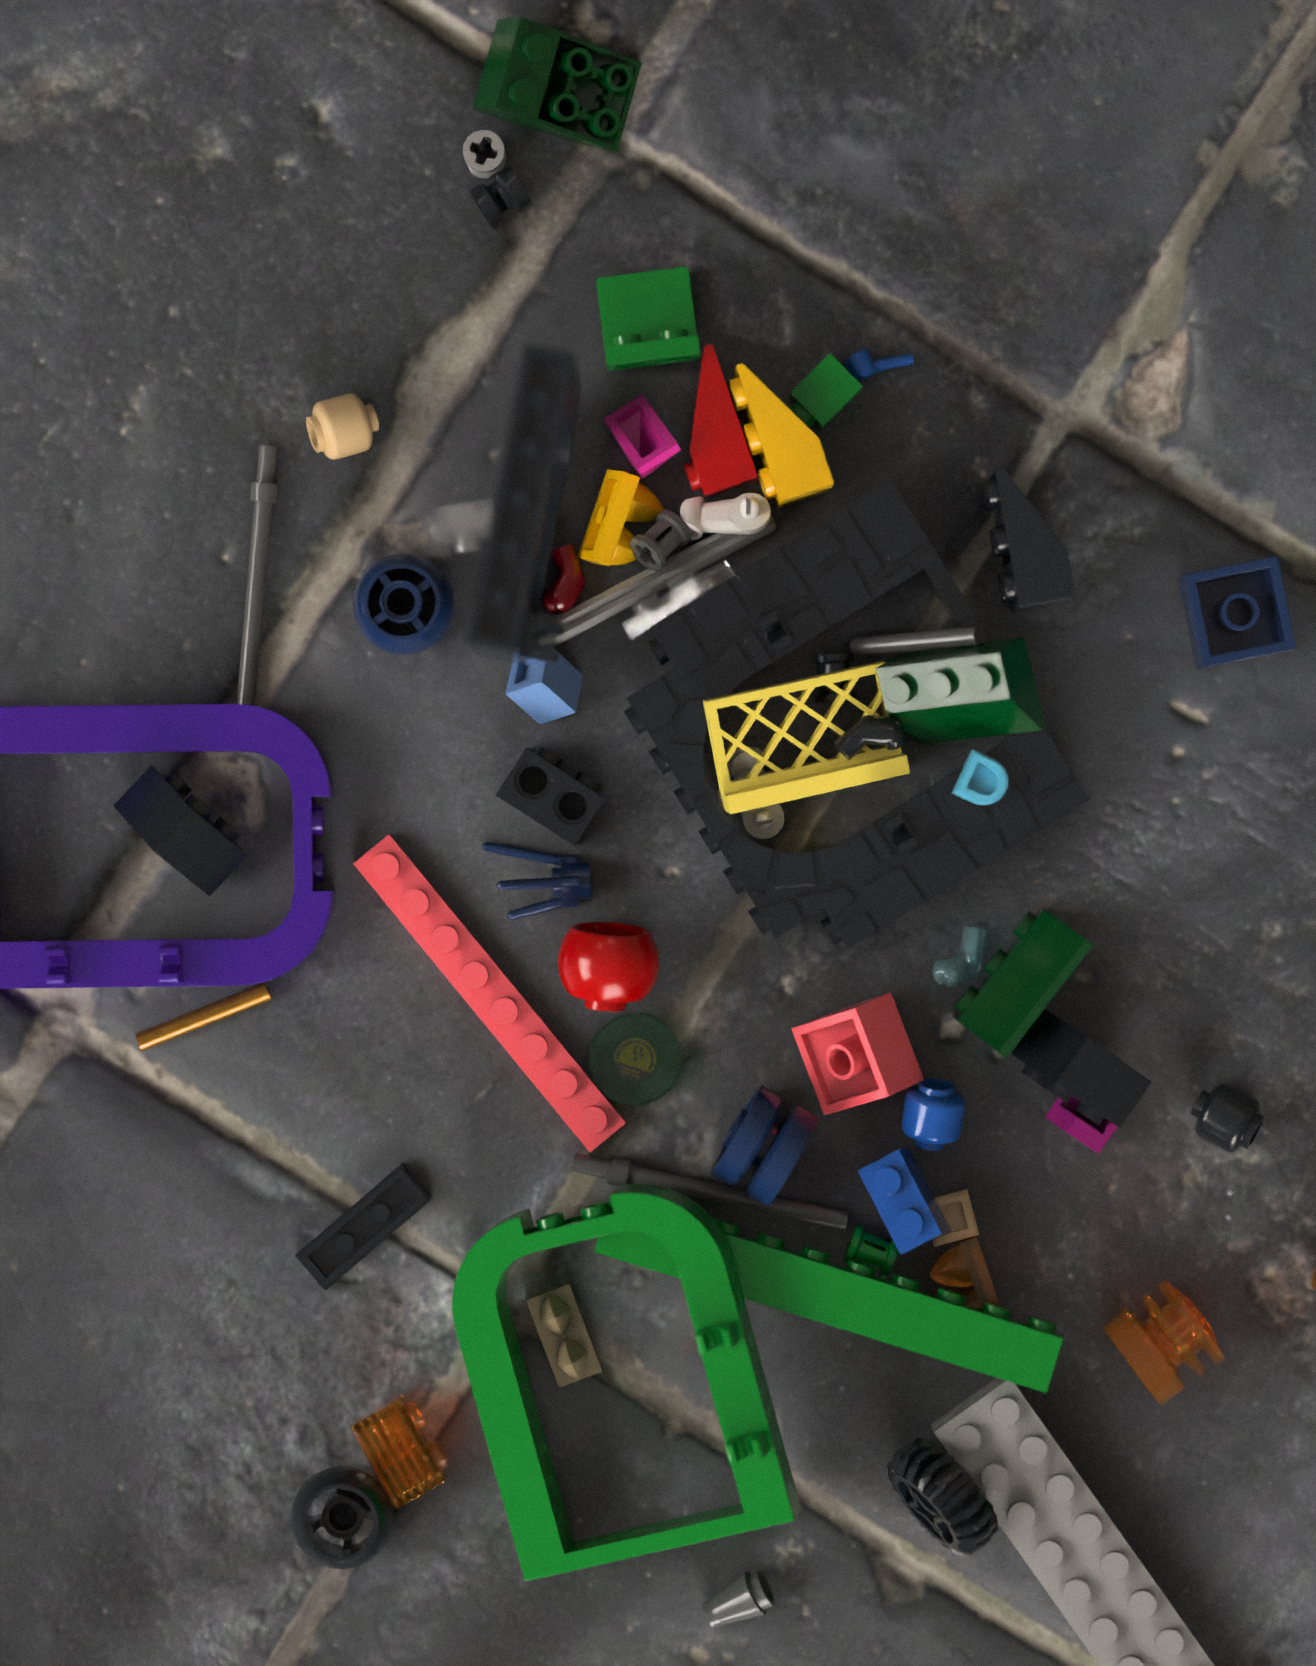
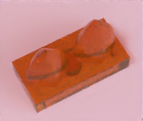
[930,1236,999,1309]

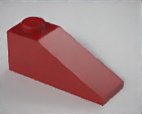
[684,344,758,499]

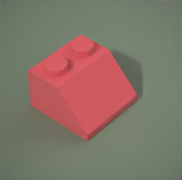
[791,992,924,1116]

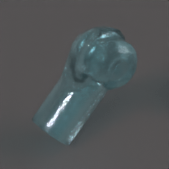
[932,926,986,988]

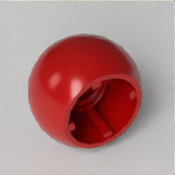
[557,921,660,1012]

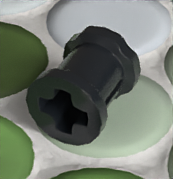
[813,653,857,703]

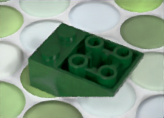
[473,17,642,152]

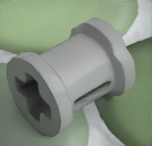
[463,130,507,179]

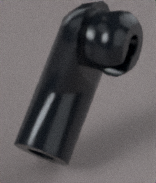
[833,715,906,760]

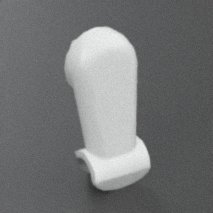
[680,493,771,540]
[727,747,785,839]

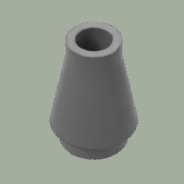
[702,1571,775,1629]

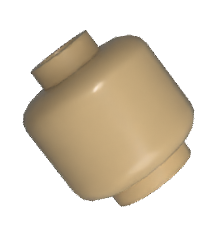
[306,393,379,460]

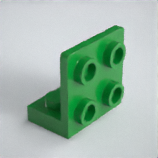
[596,267,700,372]

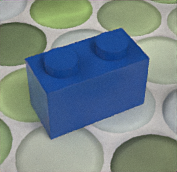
[858,1148,951,1255]

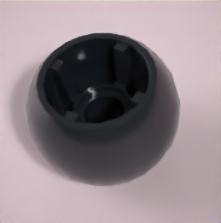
[291,1466,394,1569]

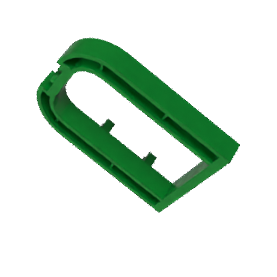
[452,1184,801,1582]

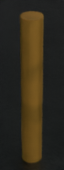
[135,982,272,1051]

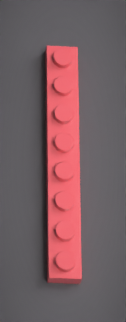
[353,834,626,1152]

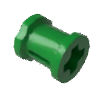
[842,1223,898,1279]

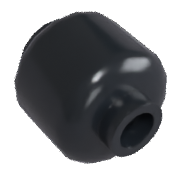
[1191,1083,1264,1153]

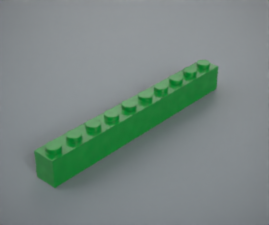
[594,1200,1064,1393]

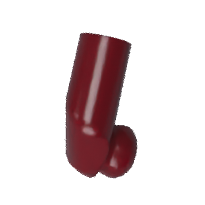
[542,544,586,613]

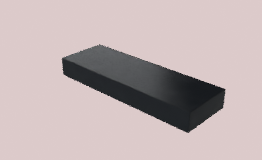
[295,1163,432,1291]

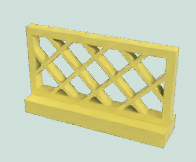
[703,661,910,814]

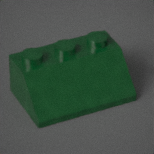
[876,637,1046,745]
[954,909,1093,1058]

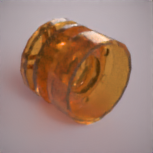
[1102,1279,1225,1406]

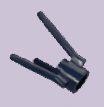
[482,842,591,920]

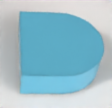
[952,750,1008,805]

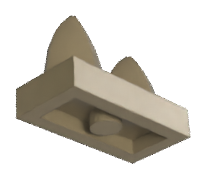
[526,1282,603,1388]

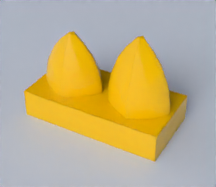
[577,469,664,566]

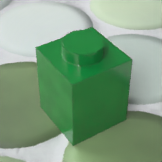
[789,353,863,431]

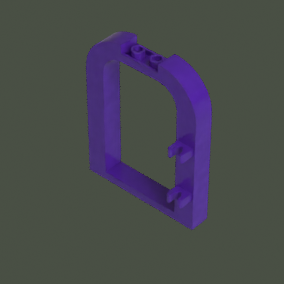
[0,704,335,989]

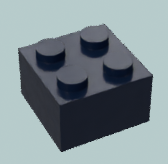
[1178,556,1296,670]

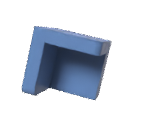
[505,645,583,724]

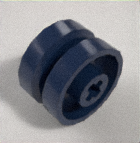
[711,1085,819,1206]

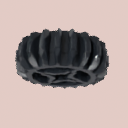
[887,1438,998,1557]

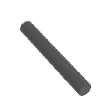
[850,626,983,656]

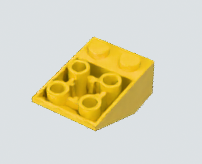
[729,363,834,509]

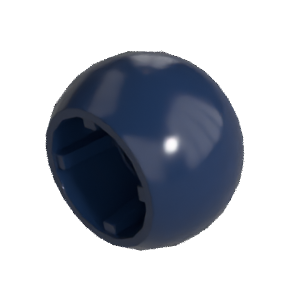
[353,553,455,655]

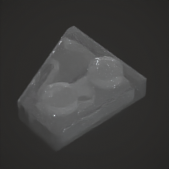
[621,560,735,640]

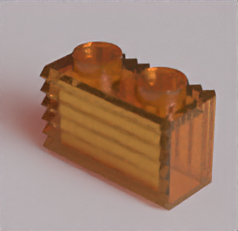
[350,1395,450,1509]

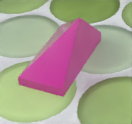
[603,394,681,481]

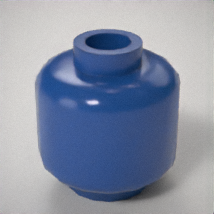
[901,1078,966,1151]

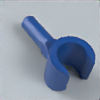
[845,349,914,381]

